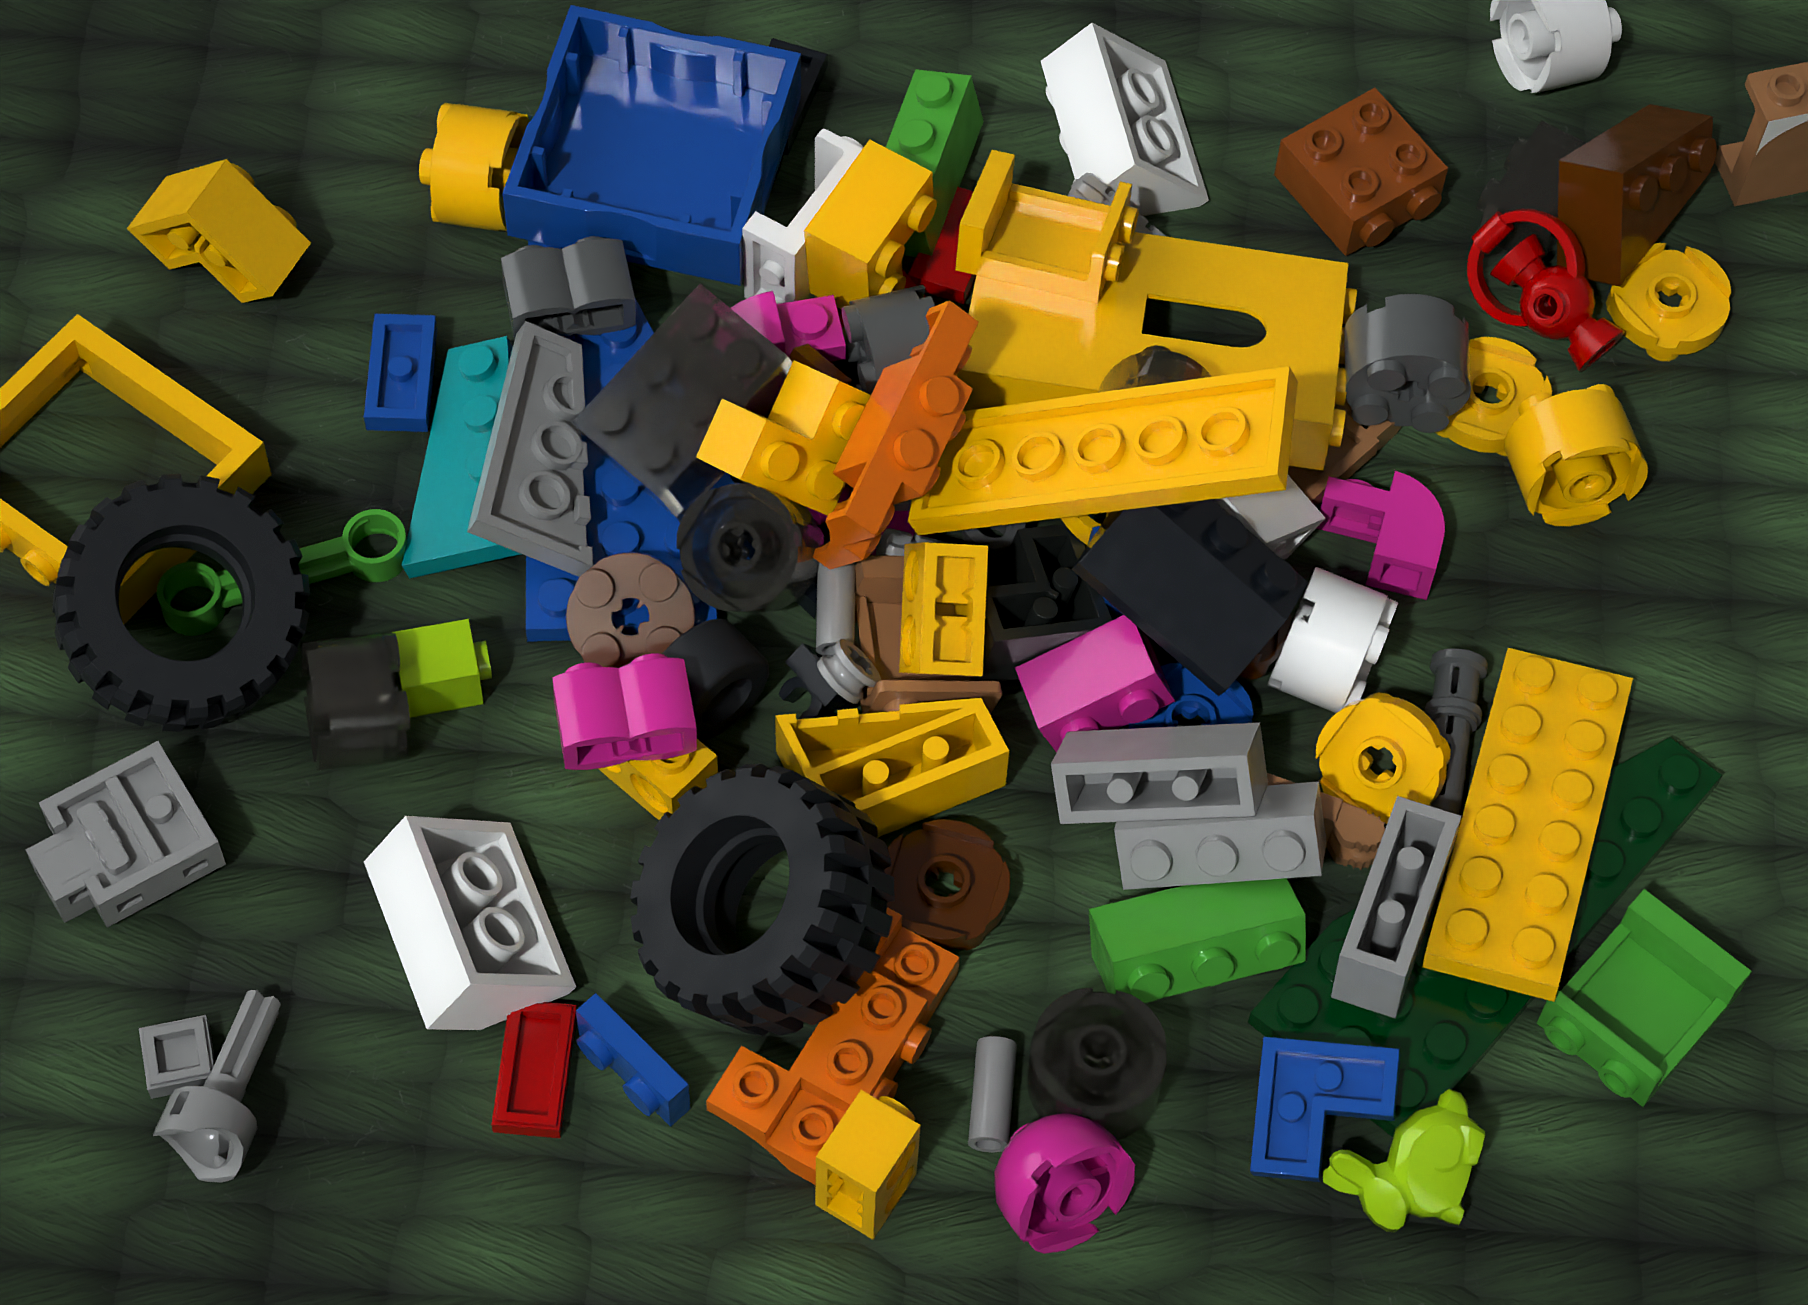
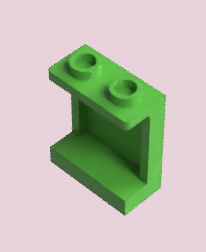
[1537,889,1752,1107]

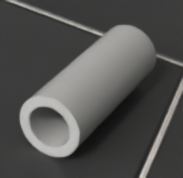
[816,562,856,657]
[968,1036,1017,1153]

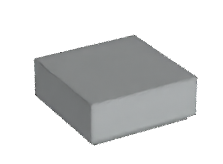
[139,1015,215,1099]

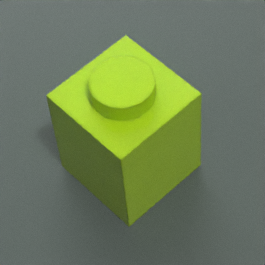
[392,619,492,718]

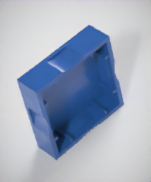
[502,5,801,286]

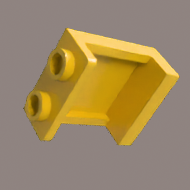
[955,150,1139,304]

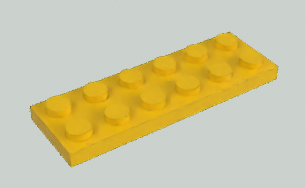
[908,366,1298,535]
[1422,648,1633,1002]

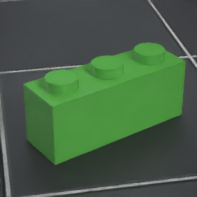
[886,69,984,257]
[1089,878,1306,1010]

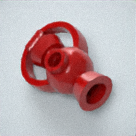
[1467,209,1625,372]

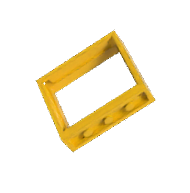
[0,314,271,624]

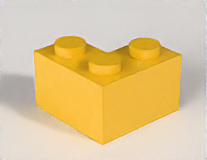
[804,139,937,310]
[127,159,311,303]
[696,360,871,516]

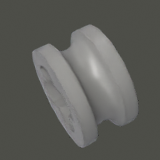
[817,639,881,704]

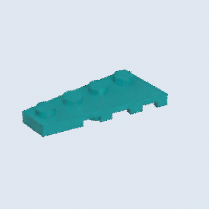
[402,336,521,579]

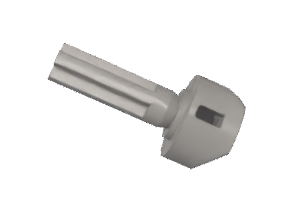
[153,990,281,1183]

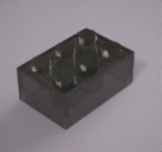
[572,284,792,522]

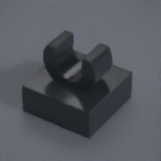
[779,643,861,719]

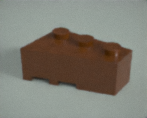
[1557,104,1717,286]

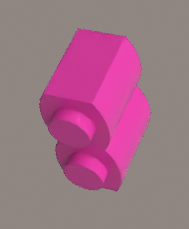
[552,653,697,770]

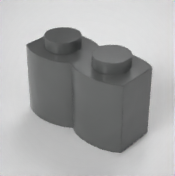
[501,236,636,341]

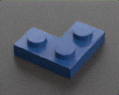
[1250,1037,1401,1182]

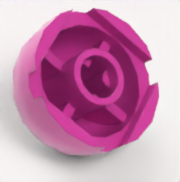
[994,1113,1135,1254]

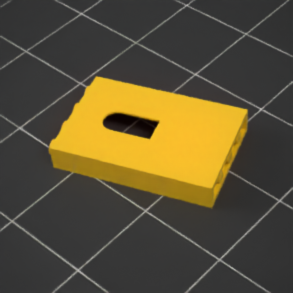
[957,232,1357,471]

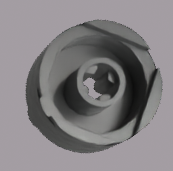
[842,285,935,395]
[1344,294,1471,433]

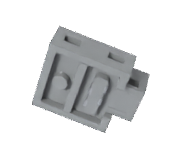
[25,741,226,927]

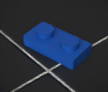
[364,314,438,432]
[576,993,690,1127]

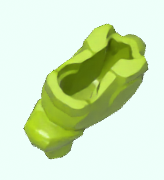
[1323,1089,1485,1232]

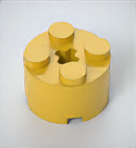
[419,103,532,232]
[1504,384,1648,526]

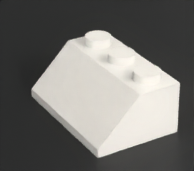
[1041,23,1209,216]
[364,816,576,1030]

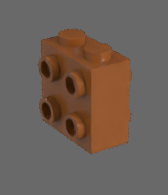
[1274,87,1448,256]

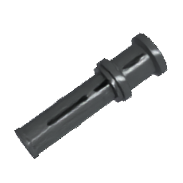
[1424,649,1488,841]

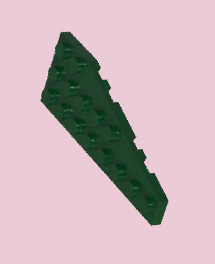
[1248,737,1722,1137]

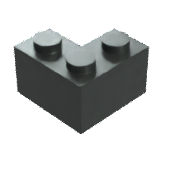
[974,524,1112,681]

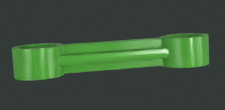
[157,509,407,636]

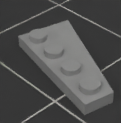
[467,321,593,577]

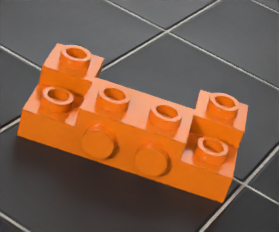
[811,300,979,570]
[706,907,960,1185]

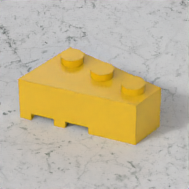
[775,698,1009,838]

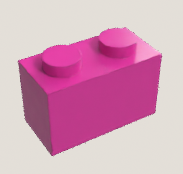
[1015,615,1175,753]

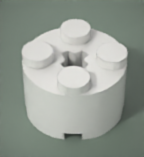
[1490,0,1622,93]
[1267,567,1398,713]

